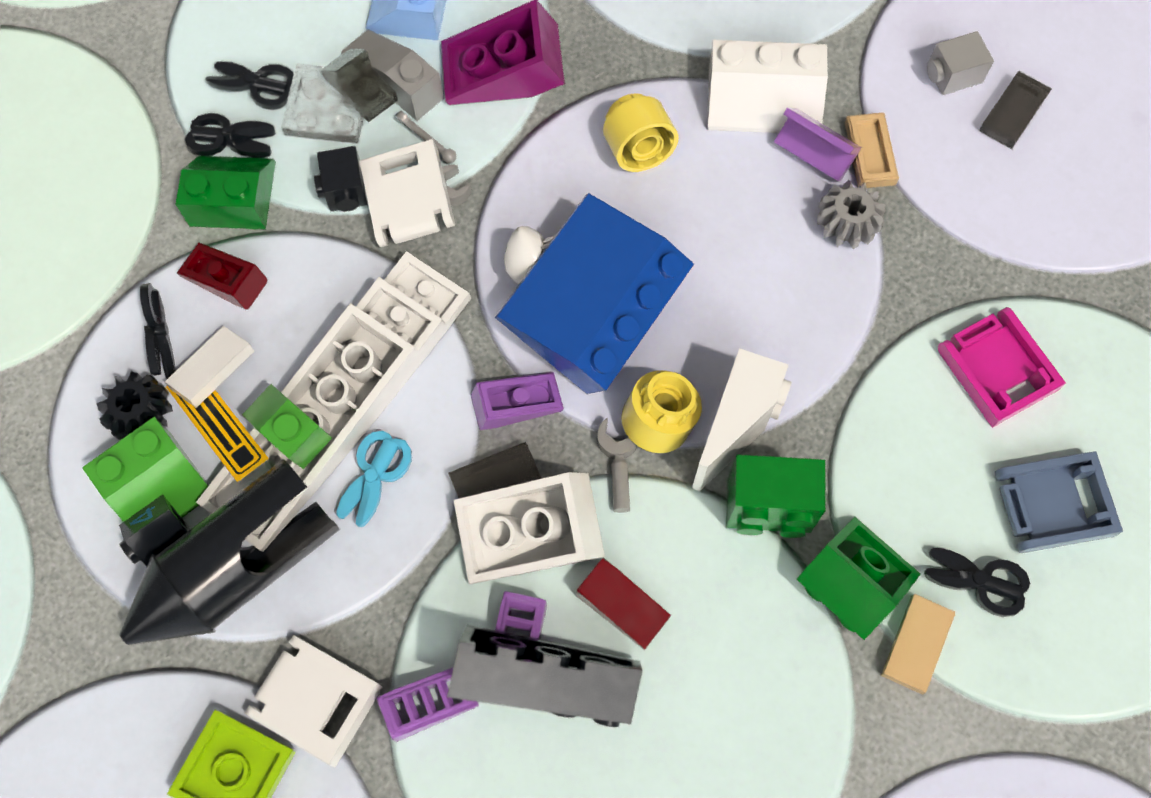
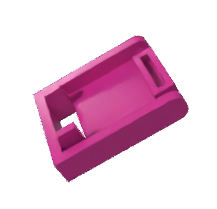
[938,307,1066,428]

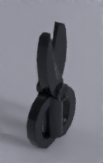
[205,61,297,110]
[184,113,276,158]
[140,283,176,379]
[924,548,1030,617]

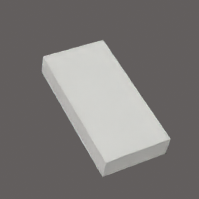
[165,326,254,408]

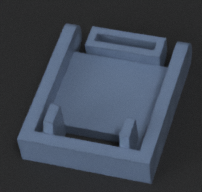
[995,451,1123,553]

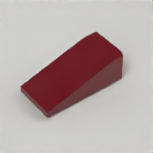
[177,243,268,310]
[576,558,671,650]

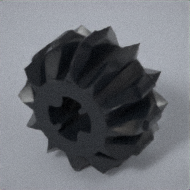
[96,371,173,440]

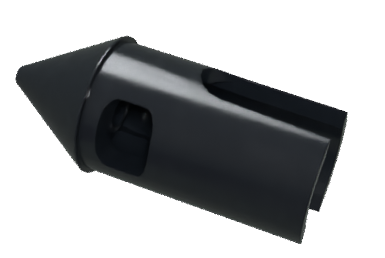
[119,459,340,645]

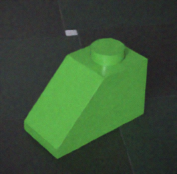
[242,384,332,470]

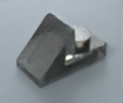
[320,49,398,123]

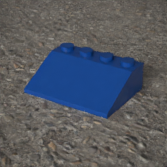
[495,193,694,394]

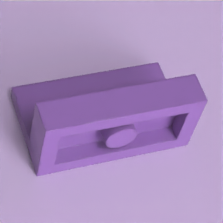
[774,107,862,181]

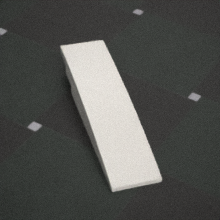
[196,251,471,552]

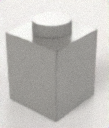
[927,31,994,95]

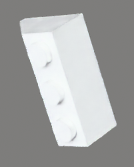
[707,40,828,133]

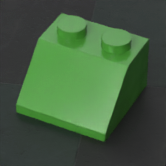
[82,417,209,522]

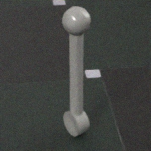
[396,110,456,164]

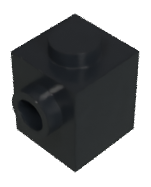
[314,146,368,212]

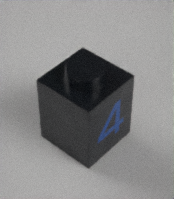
[119,494,190,567]

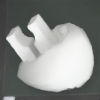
[504,226,555,284]

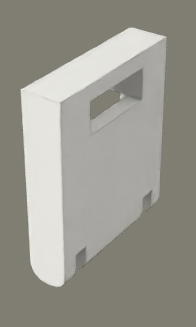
[359,139,455,248]
[244,635,383,768]

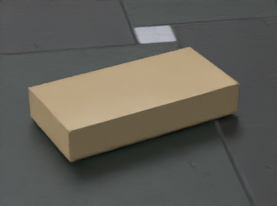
[844,112,899,188]
[881,594,956,695]

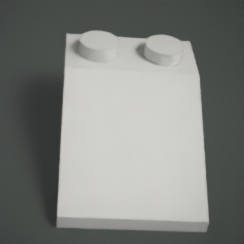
[692,348,792,491]
[454,472,605,584]

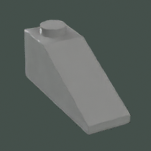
[341,30,444,121]

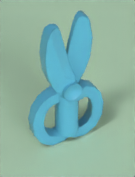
[336,431,412,527]

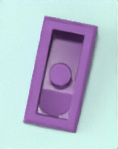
[471,372,564,430]

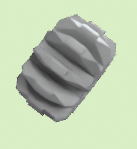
[817,180,886,249]

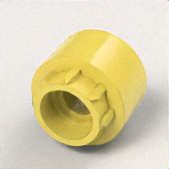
[603,93,679,172]
[621,370,702,453]

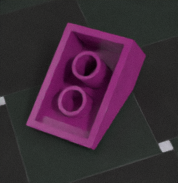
[441,0,565,105]

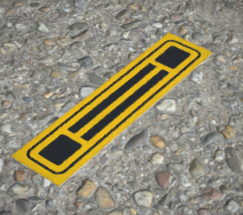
[166,386,269,483]

